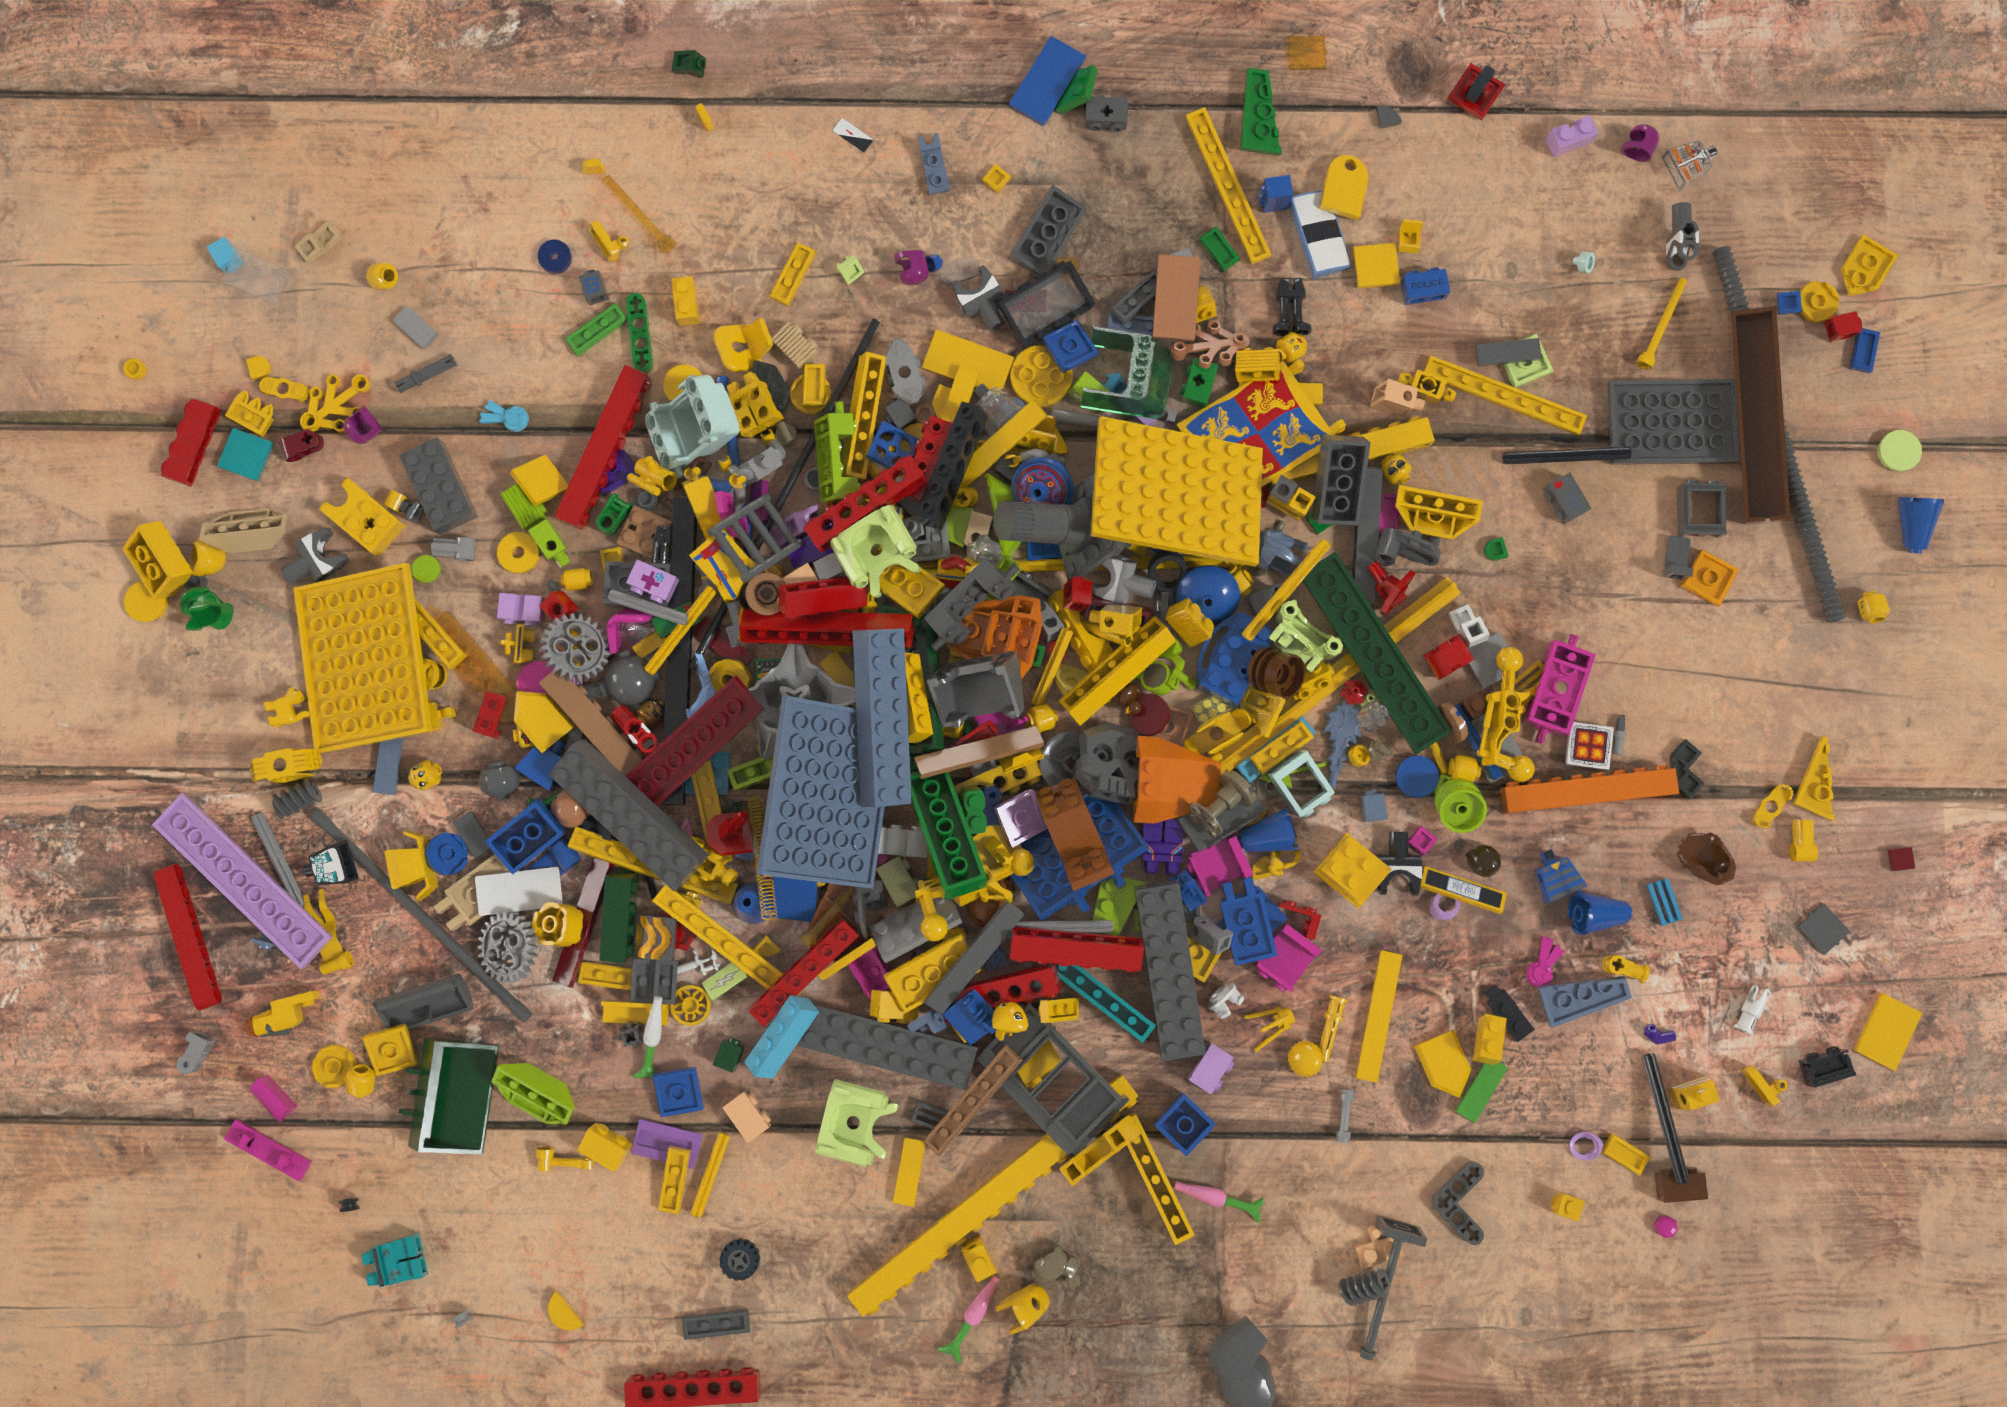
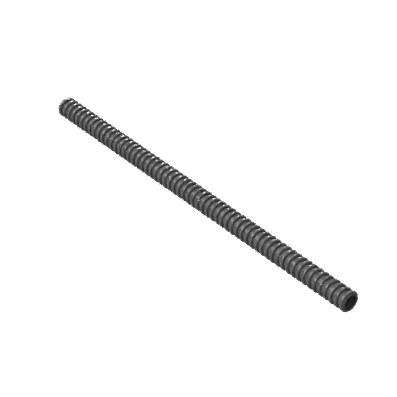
[1712,246,1846,623]

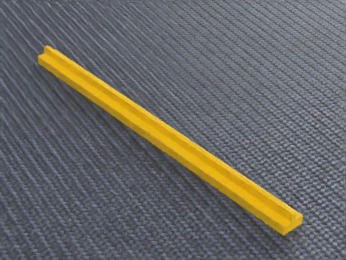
[1218,577,1461,774]

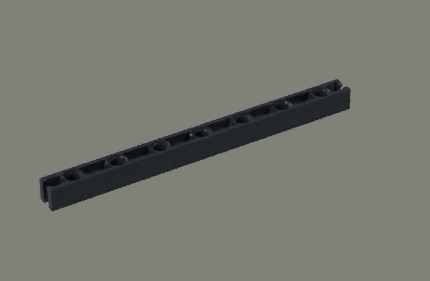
[661,497,697,805]

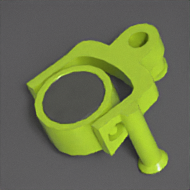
[1136,636,1197,696]

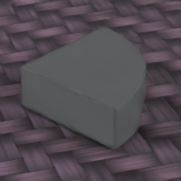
[1376,106,1402,129]

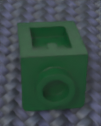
[671,50,706,78]

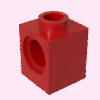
[1824,311,1863,343]
[1063,576,1092,612]
[539,591,579,621]

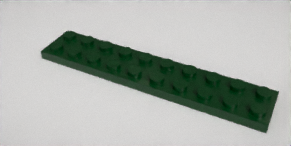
[1302,551,1452,755]

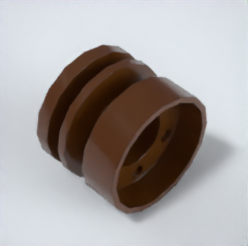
[1247,647,1305,699]

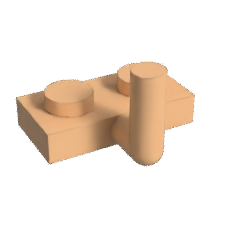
[1355,1226,1404,1269]

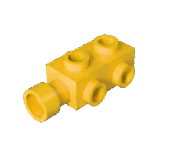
[1279,659,1335,701]
[691,837,739,887]

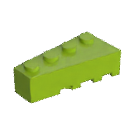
[1089,877,1145,936]

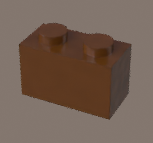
[1655,1167,1708,1203]

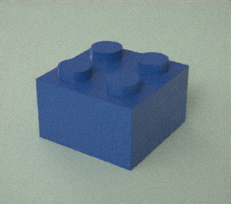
[1153,1092,1216,1157]

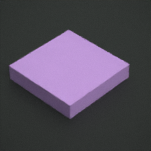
[994,789,1048,847]

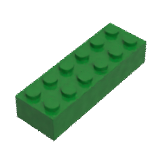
[910,771,987,901]

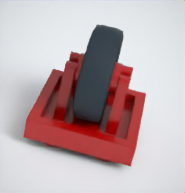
[1447,63,1506,121]

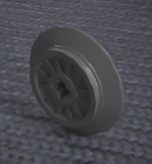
[1039,731,1101,787]

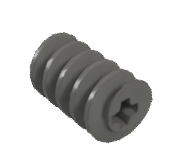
[272,779,322,820]
[1339,1269,1390,1306]

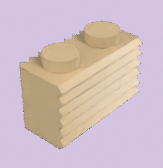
[771,321,818,372]

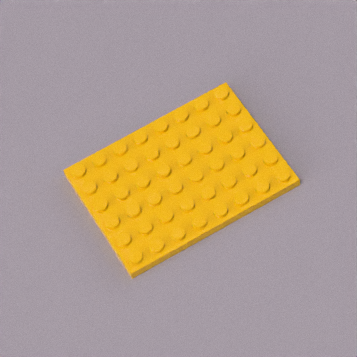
[1090,416,1263,567]
[293,563,432,754]

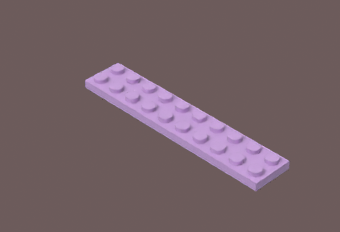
[152,793,333,969]

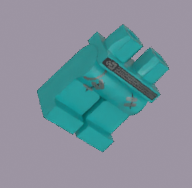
[361,1233,428,1288]

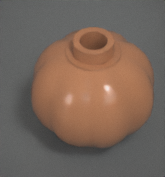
[551,790,591,828]

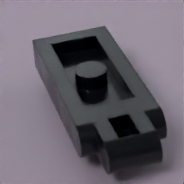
[1484,985,1535,1043]

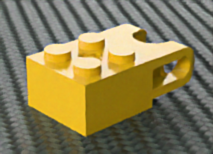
[319,477,406,557]

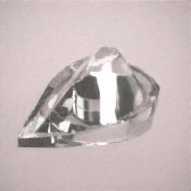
[967,534,1002,565]
[619,623,655,644]

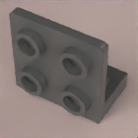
[853,880,887,940]

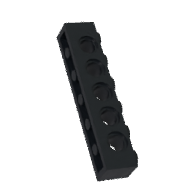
[915,402,988,530]

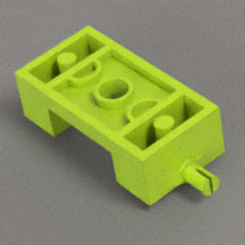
[814,401,860,516]

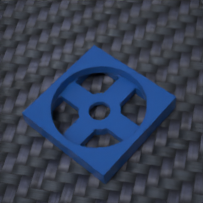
[866,421,920,476]

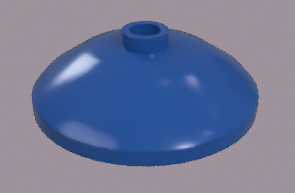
[1176,565,1240,625]

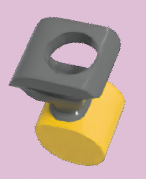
[383,489,424,524]

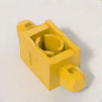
[1397,370,1456,405]

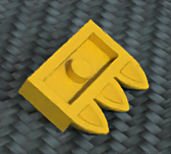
[225,391,274,437]

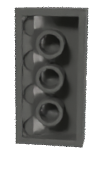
[1007,185,1087,275]

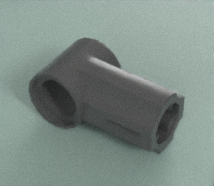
[1153,592,1174,635]

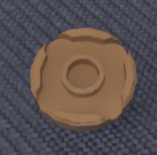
[1437,702,1468,743]

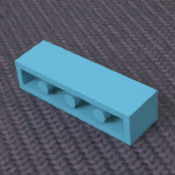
[744,995,819,1079]

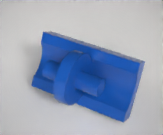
[1168,869,1207,912]

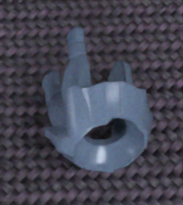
[1257,529,1308,576]

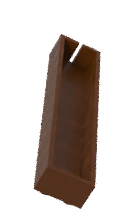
[1731,306,1791,525]

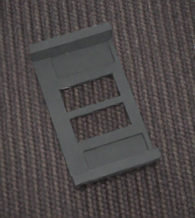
[977,1001,1130,1156]

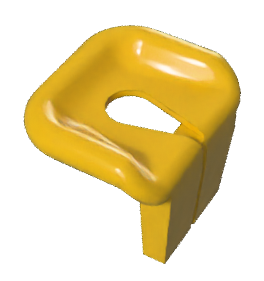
[713,318,774,373]

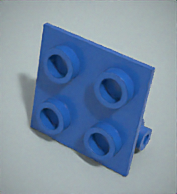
[942,989,996,1045]

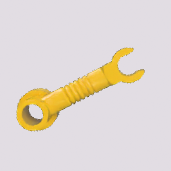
[536,1146,594,1172]

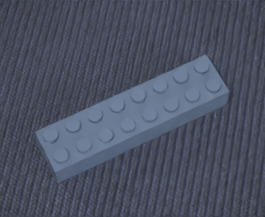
[853,629,912,808]

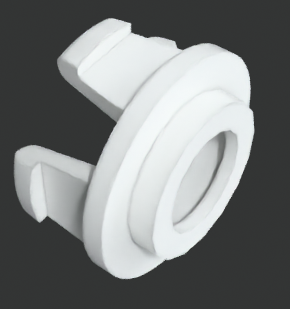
[1208,983,1244,1019]

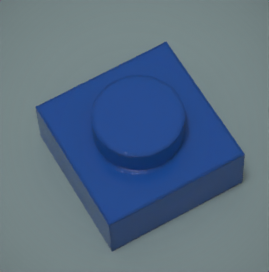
[1776,291,1802,315]

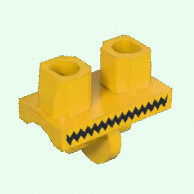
[499,624,535,665]

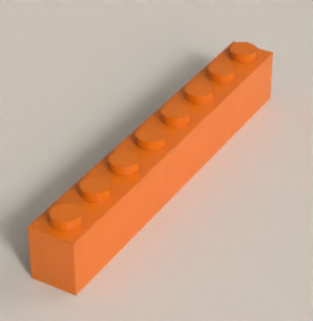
[1500,765,1679,814]

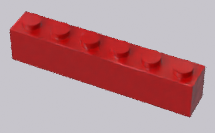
[1010,926,1144,972]

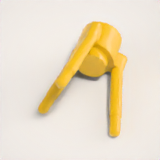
[1244,1006,1296,1052]

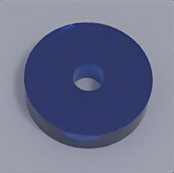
[537,239,572,274]

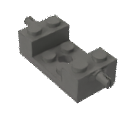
[924,558,1020,651]

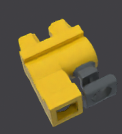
[1266,475,1316,522]

